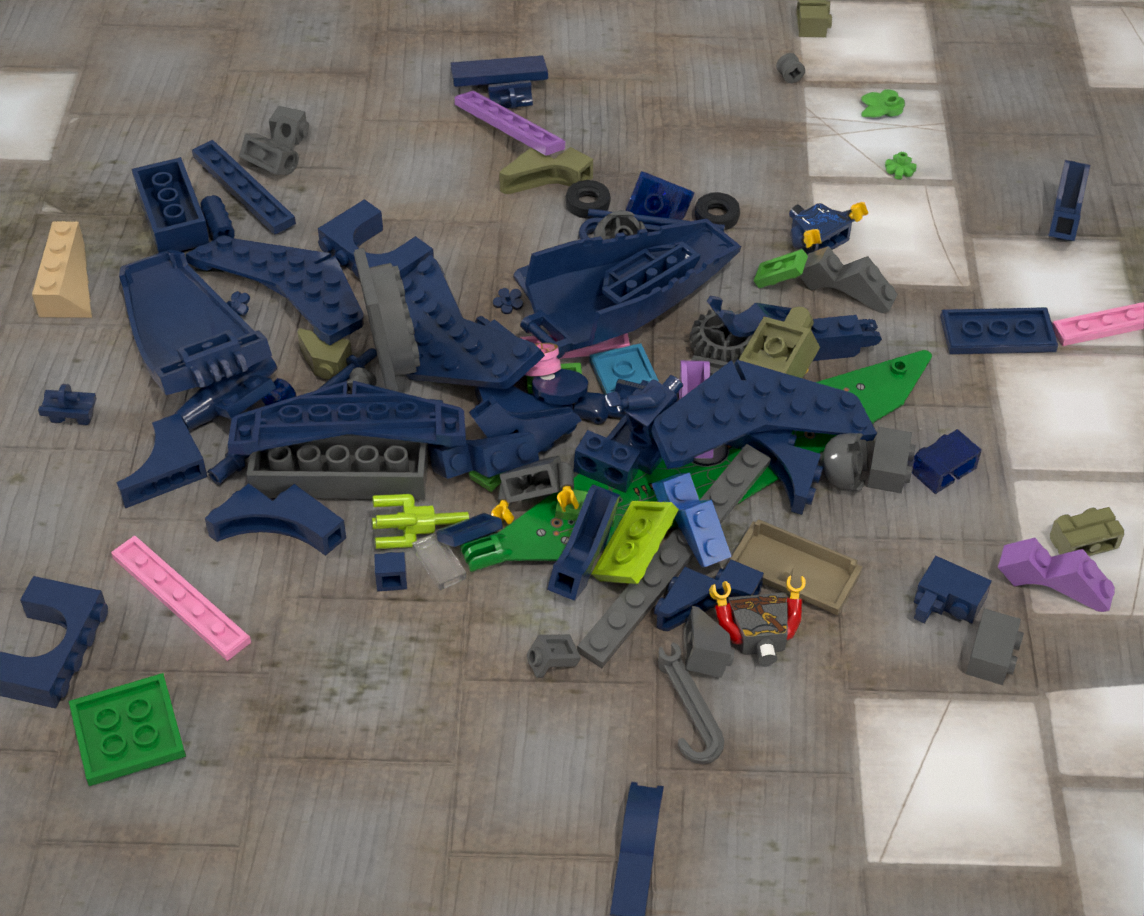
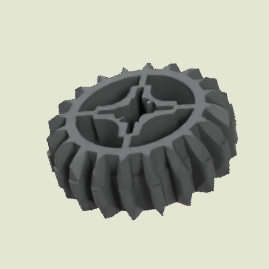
[689,308,753,364]

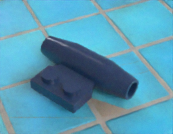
[175,357,277,431]

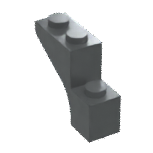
[800,246,898,313]

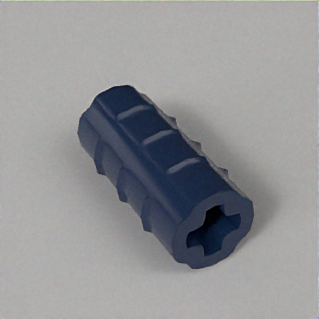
[200,195,235,240]

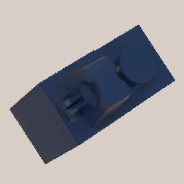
[914,556,992,624]

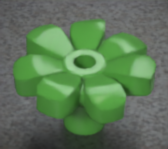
[885,152,917,179]

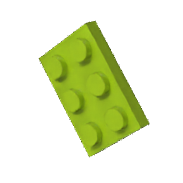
[591,501,679,584]

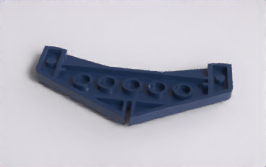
[186,236,364,345]
[402,255,545,389]
[651,360,877,469]
[228,381,466,455]

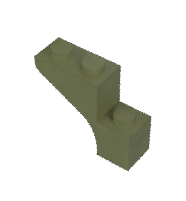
[499,147,593,194]

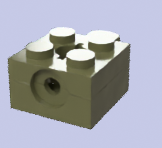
[739,307,820,378]

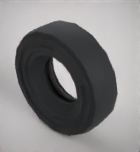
[566,180,611,219]
[695,192,740,231]

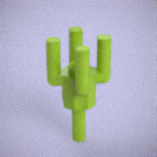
[371,494,469,549]

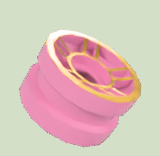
[525,343,561,376]

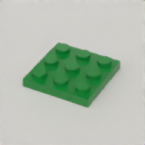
[69,673,186,786]

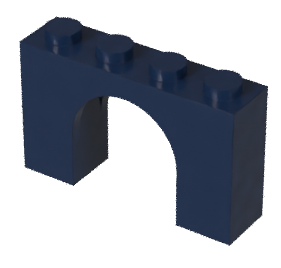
[318,199,434,279]
[0,576,108,709]

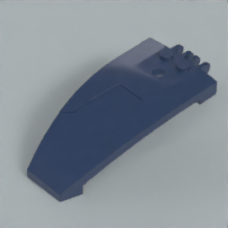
[119,249,272,395]

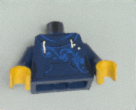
[789,202,869,254]

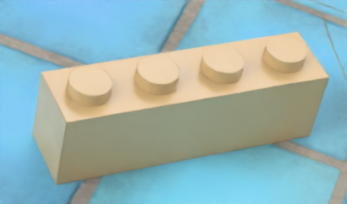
[32,221,92,318]

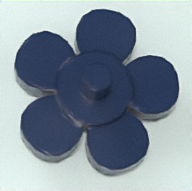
[493,288,523,314]
[227,291,250,316]

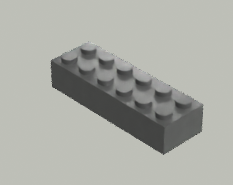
[247,434,429,499]

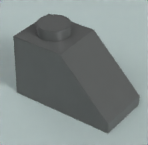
[684,606,735,678]

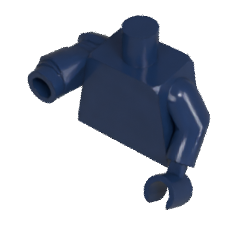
[605,375,684,446]

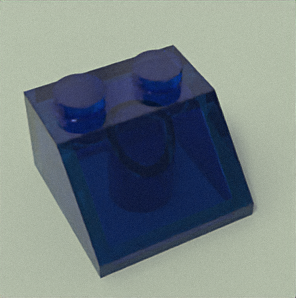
[625,171,695,226]

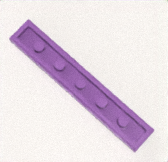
[455,91,565,156]

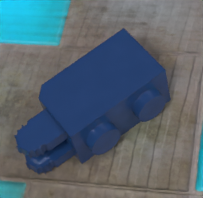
[811,315,882,361]

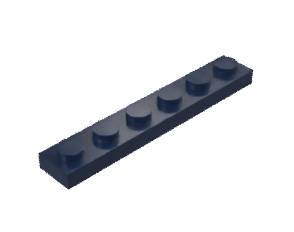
[192,140,296,235]

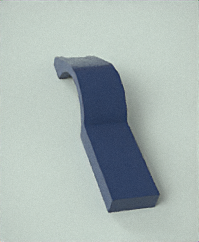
[707,296,792,337]
[610,782,664,916]

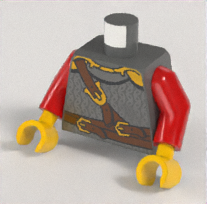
[709,575,806,665]

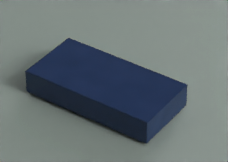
[436,513,503,547]

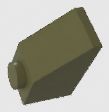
[297,328,352,379]

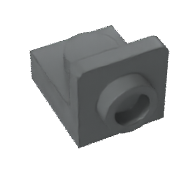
[527,634,581,678]

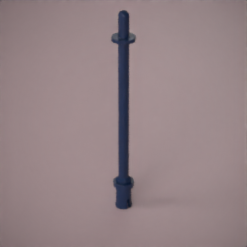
[207,348,377,485]

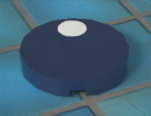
[532,369,588,405]

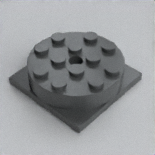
[354,248,420,392]

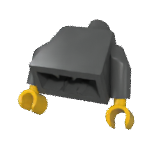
[491,456,579,524]

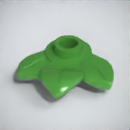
[861,89,905,117]

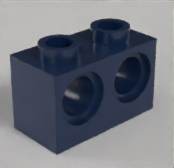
[573,430,640,493]

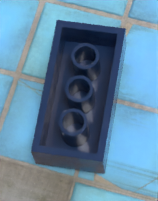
[131,157,210,253]

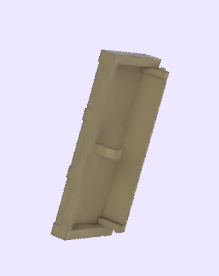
[728,519,863,616]

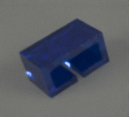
[912,429,982,494]

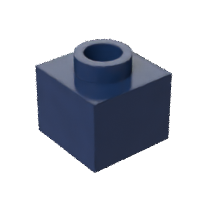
[374,552,407,592]

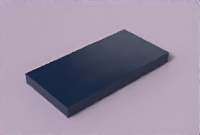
[450,55,548,87]
[940,307,1058,355]

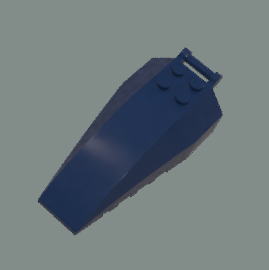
[520,219,741,359]

